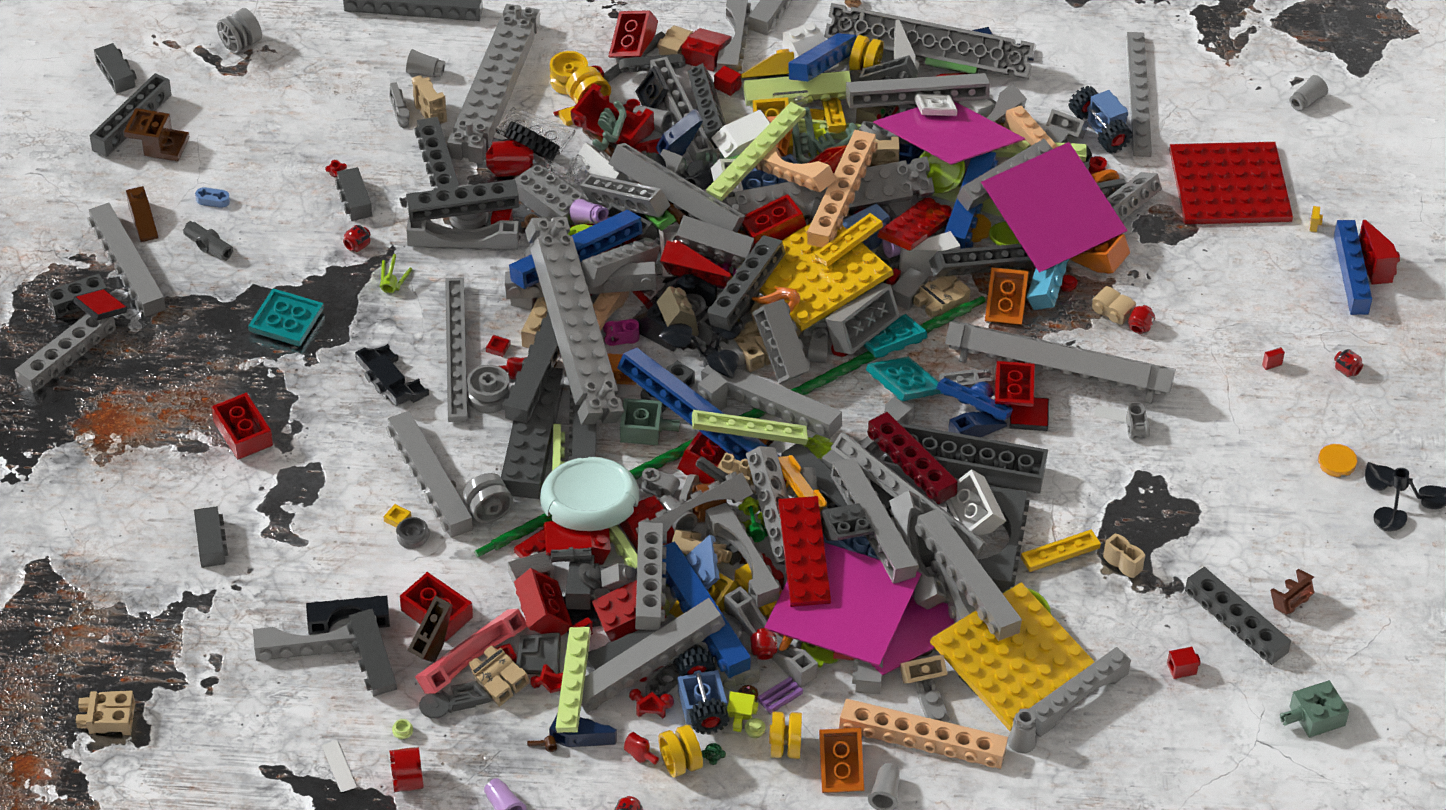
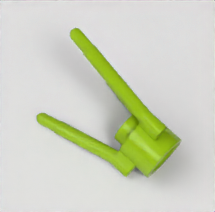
[379,254,412,293]

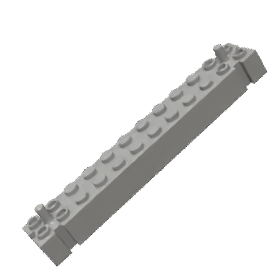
[824,3,1036,79]
[447,4,540,164]
[722,157,935,231]
[525,217,624,425]
[945,321,1176,404]

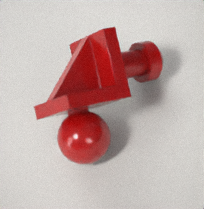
[530,664,563,693]
[629,688,674,719]

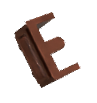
[1270,569,1315,615]

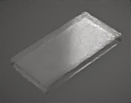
[496,107,575,155]

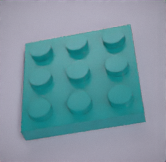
[248,288,324,346]
[863,314,928,358]
[866,356,942,401]

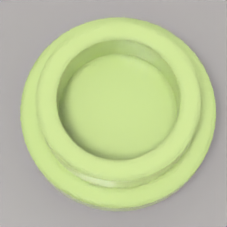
[745,718,765,738]
[392,719,413,739]

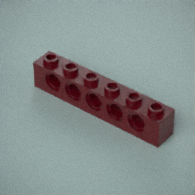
[867,412,958,505]

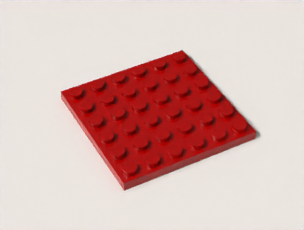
[1169,142,1293,225]

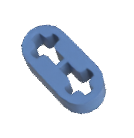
[195,187,230,208]

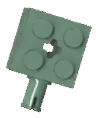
[620,398,680,445]
[1280,680,1349,738]

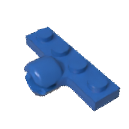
[936,378,1013,420]

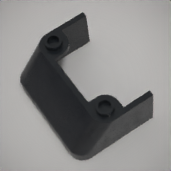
[632,274,717,352]

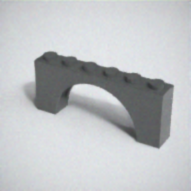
[977,486,1030,593]

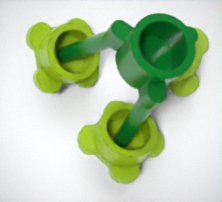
[738,496,768,543]

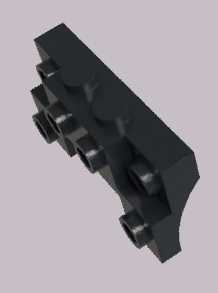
[355,344,429,406]

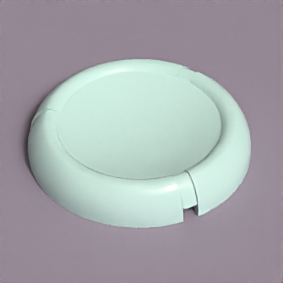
[540,457,639,531]

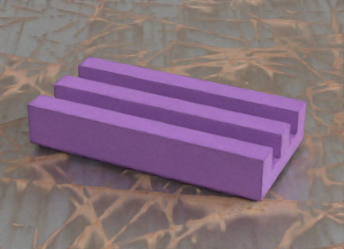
[758,677,803,714]

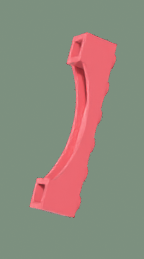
[415,609,527,694]

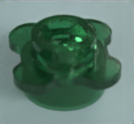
[701,743,726,765]

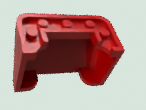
[570,83,655,147]

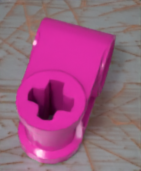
[603,319,640,346]

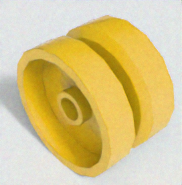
[849,35,884,71]
[550,51,588,95]
[566,66,611,104]
[769,711,802,759]
[658,724,703,778]

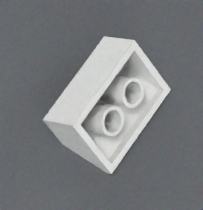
[574,142,635,183]
[946,469,1006,536]

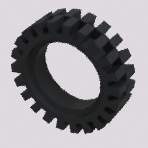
[503,121,560,162]

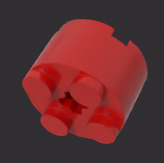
[389,747,424,793]

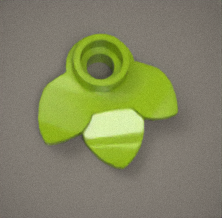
[802,434,834,460]
[801,641,839,668]

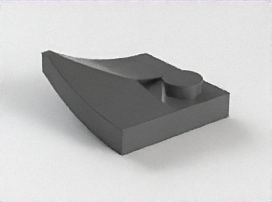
[516,633,561,675]

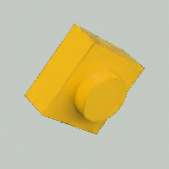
[1309,206,1323,232]

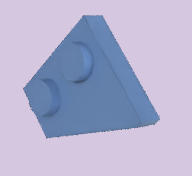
[685,535,720,590]

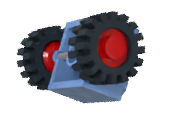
[1068,86,1132,153]
[676,648,729,735]

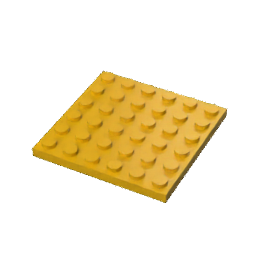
[738,222,893,331]
[930,582,1094,731]

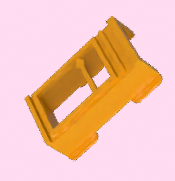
[778,455,827,513]

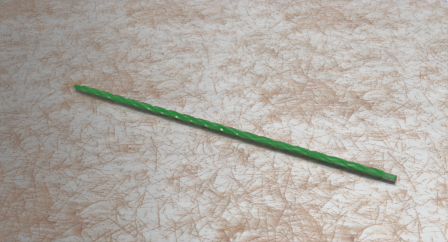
[474,296,986,557]

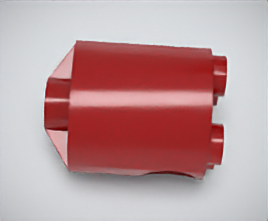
[486,140,534,177]

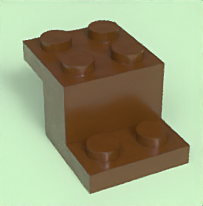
[124,108,190,161]

